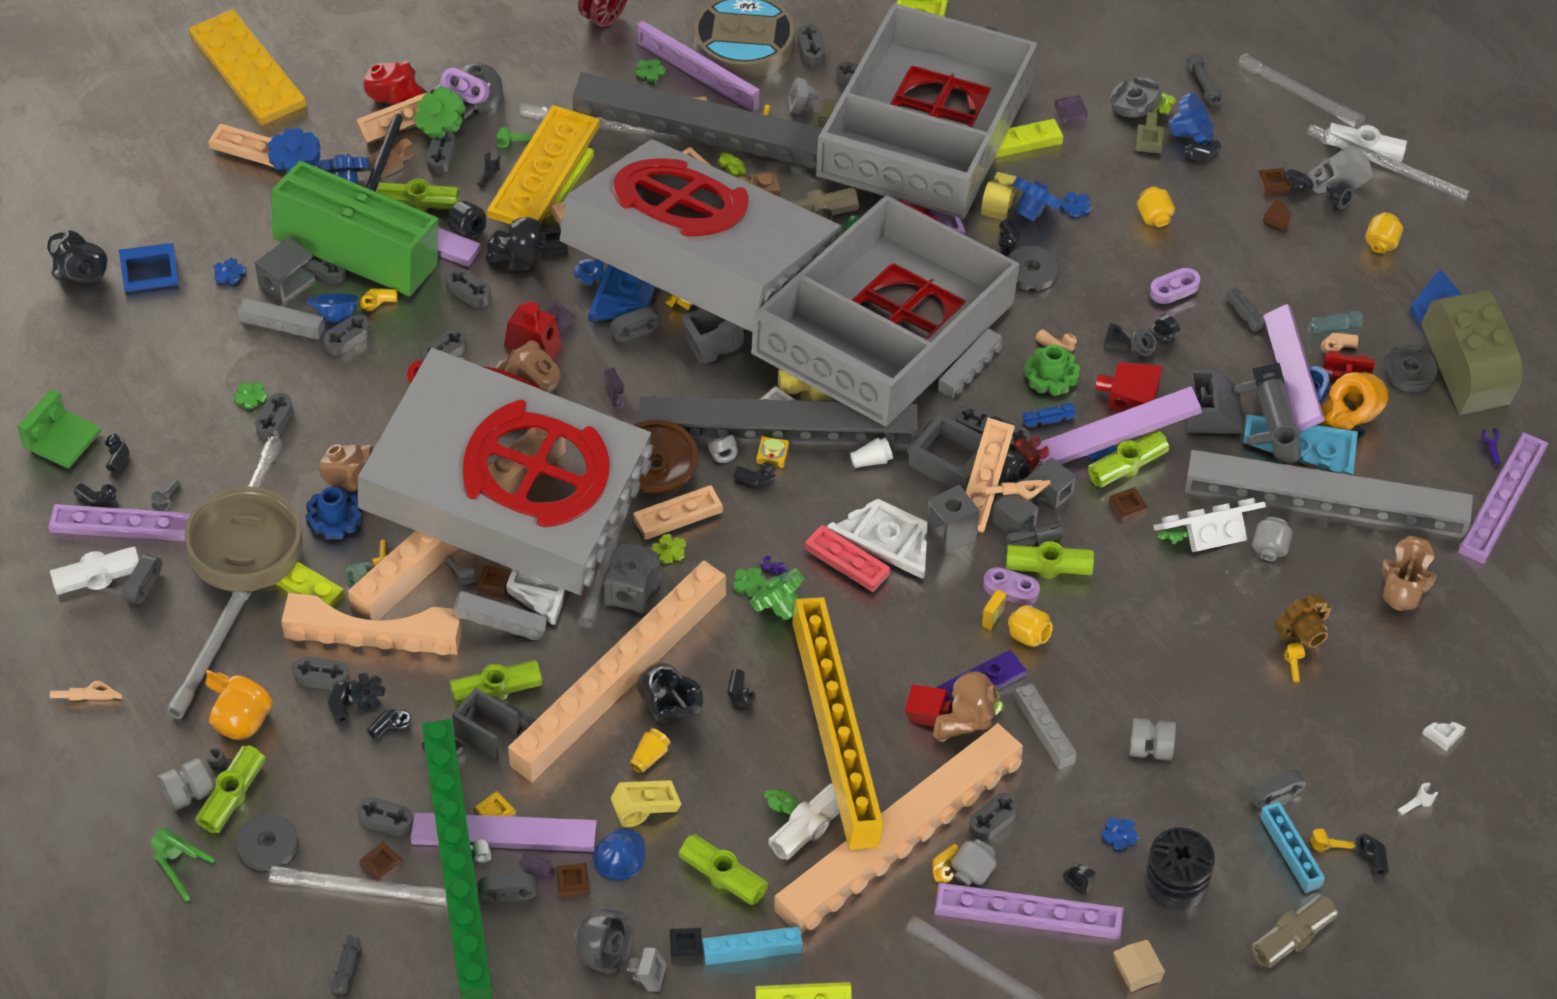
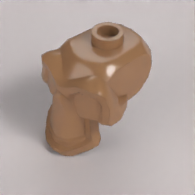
[494,340,562,393]
[319,444,373,492]
[1381,536,1437,611]
[933,672,998,742]

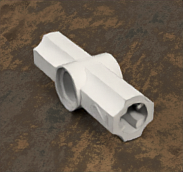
[1326,123,1407,162]
[50,546,139,595]
[768,783,840,860]

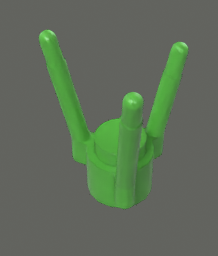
[150,828,215,901]

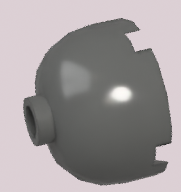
[454,63,503,113]
[574,909,633,974]

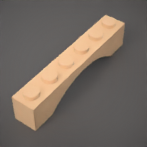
[281,593,463,655]

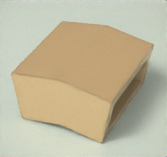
[1113,939,1165,992]

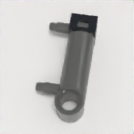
[1233,363,1301,464]

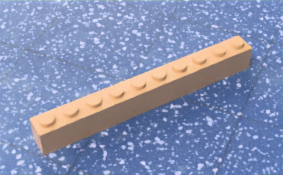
[348,428,566,620]
[508,560,726,783]
[774,723,1023,934]

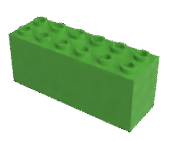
[271,161,439,296]

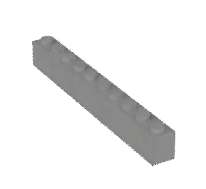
[1184,450,1473,538]

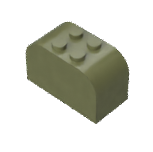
[1421,289,1523,415]

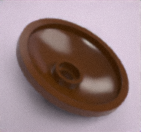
[634,419,698,494]

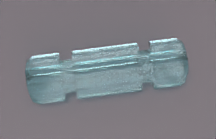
[1310,311,1363,334]

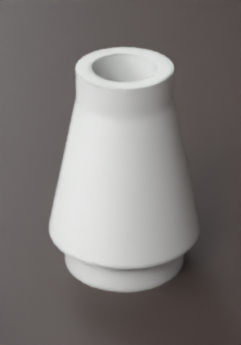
[850,438,893,469]

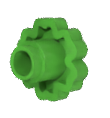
[414,87,466,138]
[1024,345,1080,396]
[749,568,805,620]

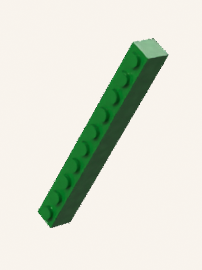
[421,719,493,999]

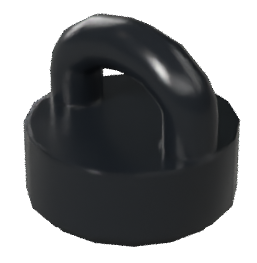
[1326,182,1354,209]
[1150,314,1181,342]

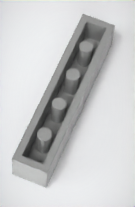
[238,298,325,339]
[938,328,1002,398]
[452,591,547,641]
[1014,683,1077,770]

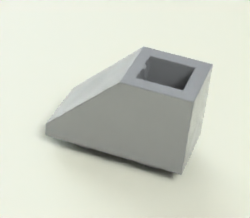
[1308,145,1374,193]

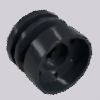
[1145,827,1215,910]

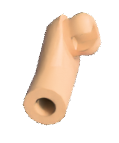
[1035,329,1077,352]
[1321,333,1358,354]

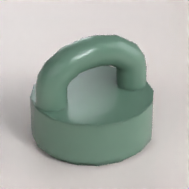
[345,562,373,588]

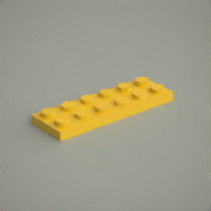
[189,9,307,126]
[487,105,600,224]

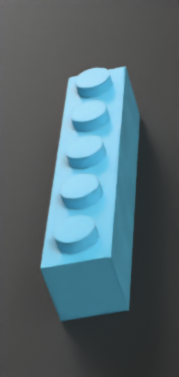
[1260,801,1325,894]
[703,926,802,965]

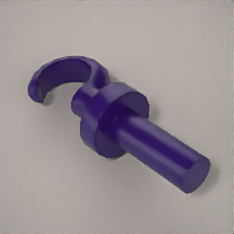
[760,556,789,576]

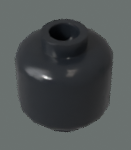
[447,201,486,239]
[998,449,1030,485]

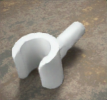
[1397,782,1438,816]
[470,839,491,863]

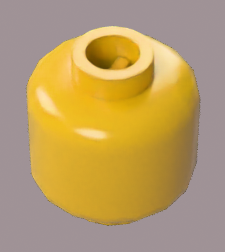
[1137,187,1175,227]
[1365,212,1403,254]
[1008,605,1053,647]

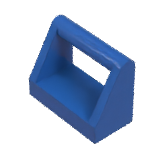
[119,243,179,293]

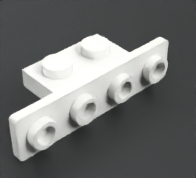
[1153,498,1266,552]

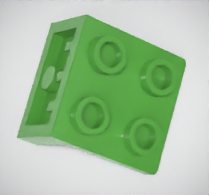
[17,389,101,468]

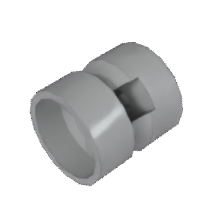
[1129,718,1176,761]
[158,758,214,812]

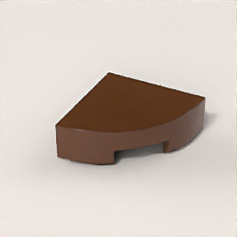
[1263,199,1290,231]

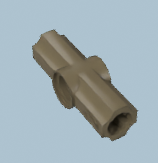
[791,188,859,220]
[1251,894,1338,968]

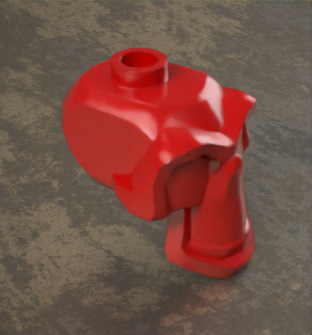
[363,61,427,105]

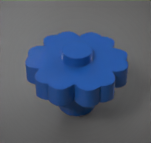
[1169,92,1214,145]
[268,128,321,173]
[317,154,370,184]
[1012,176,1063,221]
[305,487,363,540]

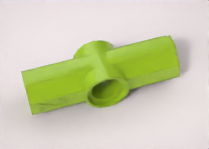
[378,178,459,212]
[1087,430,1169,488]
[1006,541,1094,579]
[450,660,542,706]
[195,745,266,833]
[679,834,768,906]

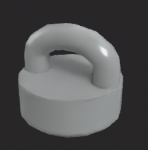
[708,434,738,464]

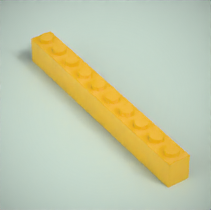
[792,597,884,850]

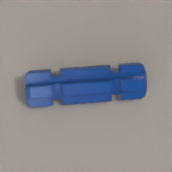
[1022,403,1076,428]

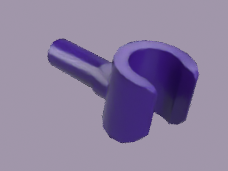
[1480,428,1500,465]

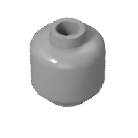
[1252,517,1293,561]
[951,839,997,887]

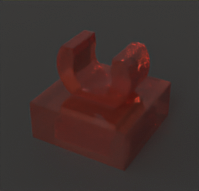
[1014,436,1049,473]

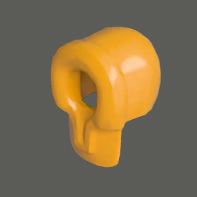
[1320,372,1388,430]
[204,670,273,740]

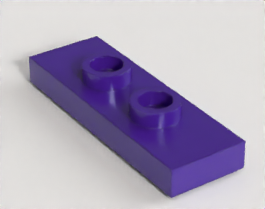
[937,649,1027,701]

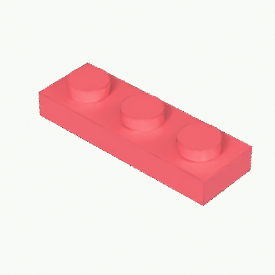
[804,525,890,592]

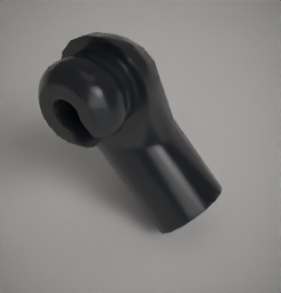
[999,219,1021,253]
[367,709,411,740]

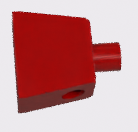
[504,301,562,359]
[1095,363,1163,412]

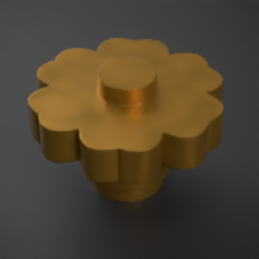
[1274,594,1331,648]

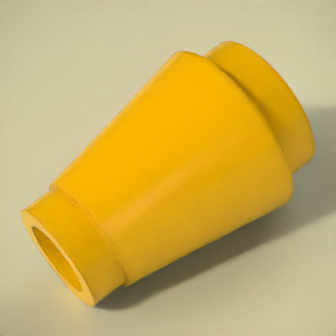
[629,728,670,774]

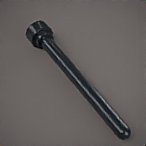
[366,113,403,191]

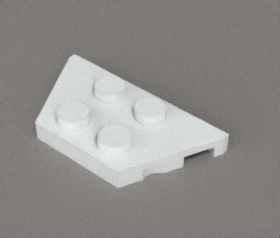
[827,499,927,579]
[506,569,567,625]

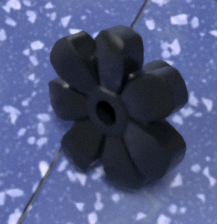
[348,672,385,711]

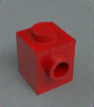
[904,684,953,727]

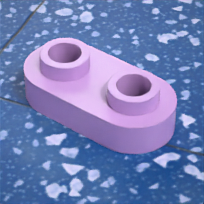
[441,68,489,105]
[1150,268,1200,304]
[983,567,1040,606]

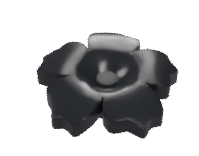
[1284,169,1314,190]

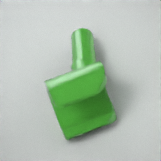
[495,127,533,148]

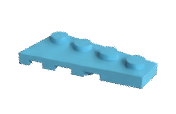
[1243,414,1358,475]

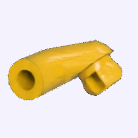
[360,289,398,311]
[932,843,960,884]

